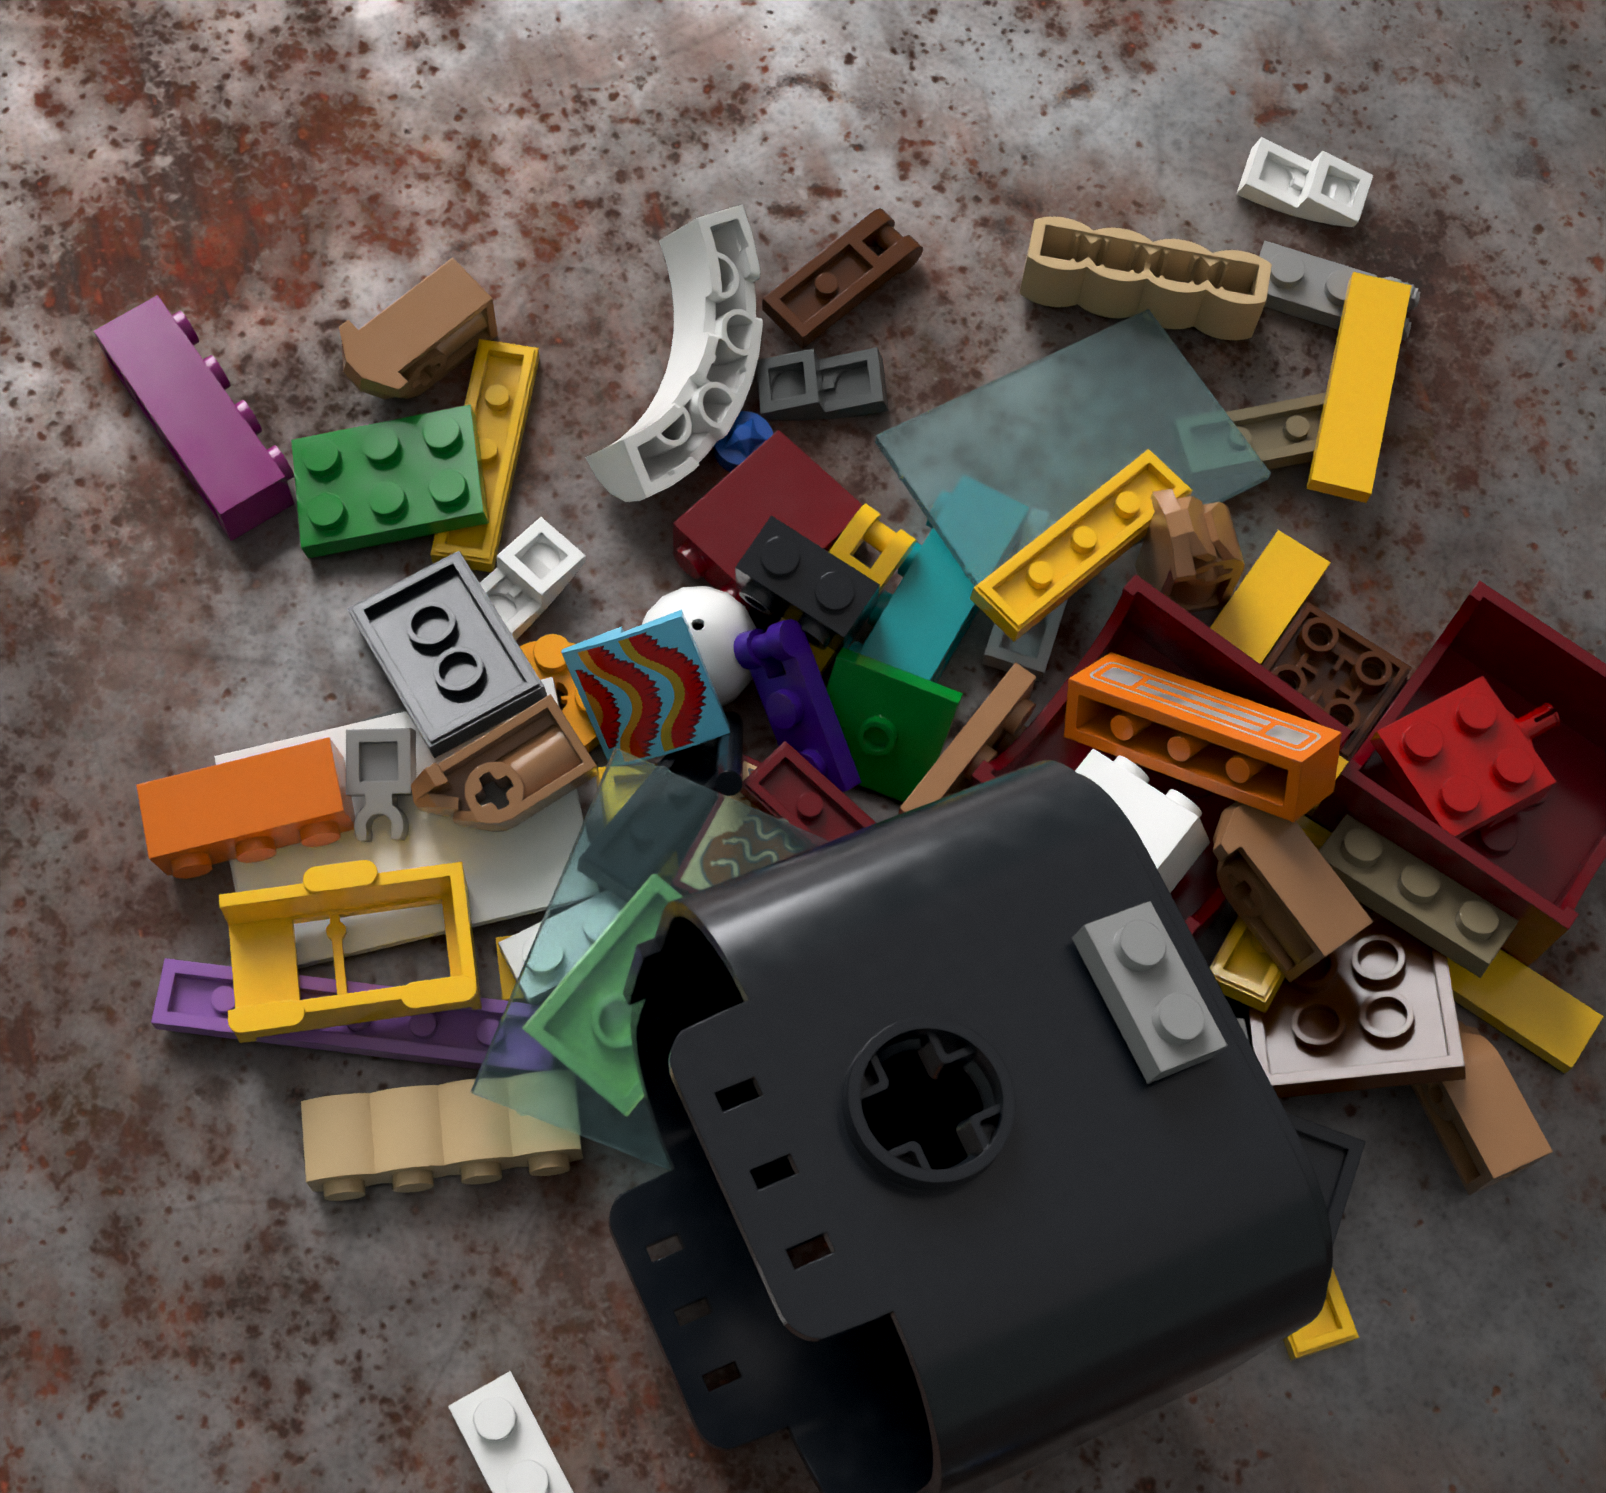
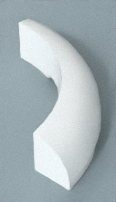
[585,205,763,502]

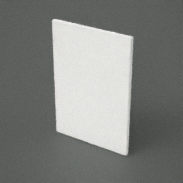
[214,677,599,969]

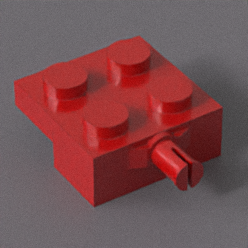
[1370,676,1560,839]

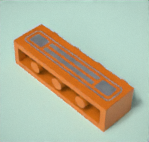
[1064,652,1342,822]

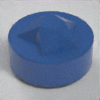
[713,411,773,472]

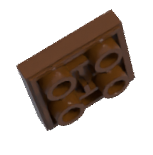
[1262,601,1412,761]

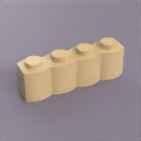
[1019,217,1272,340]
[301,1069,583,1201]

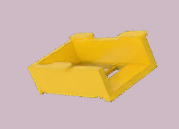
[219,860,482,1043]

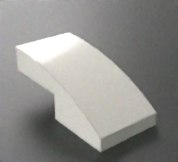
[1236,137,1373,227]
[480,517,586,640]

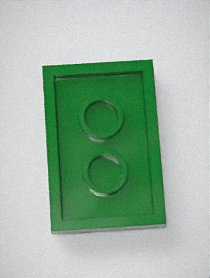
[291,404,489,558]

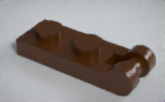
[762,208,923,349]

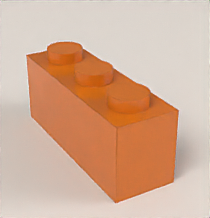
[136,737,356,879]

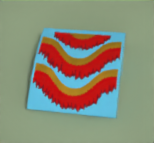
[561,609,730,766]

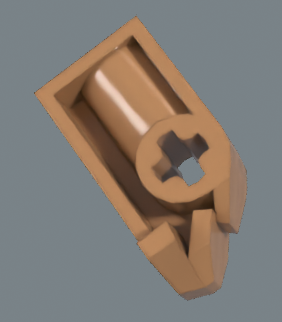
[339,257,498,400]
[1135,489,1245,613]
[411,694,598,831]
[1213,801,1373,982]
[1411,1021,1553,1196]

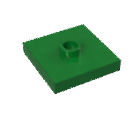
[826,647,963,802]

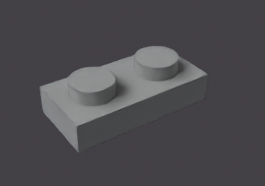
[1072,901,1228,1084]

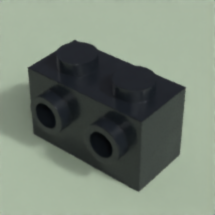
[735,515,880,654]

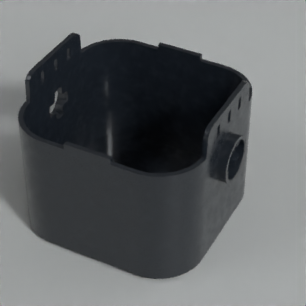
[608,760,1333,1493]

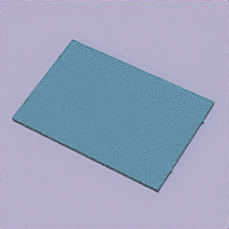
[875,309,1271,587]
[471,748,828,1171]

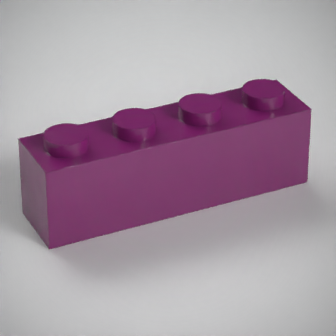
[93,295,295,541]

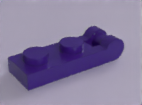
[733,619,861,792]

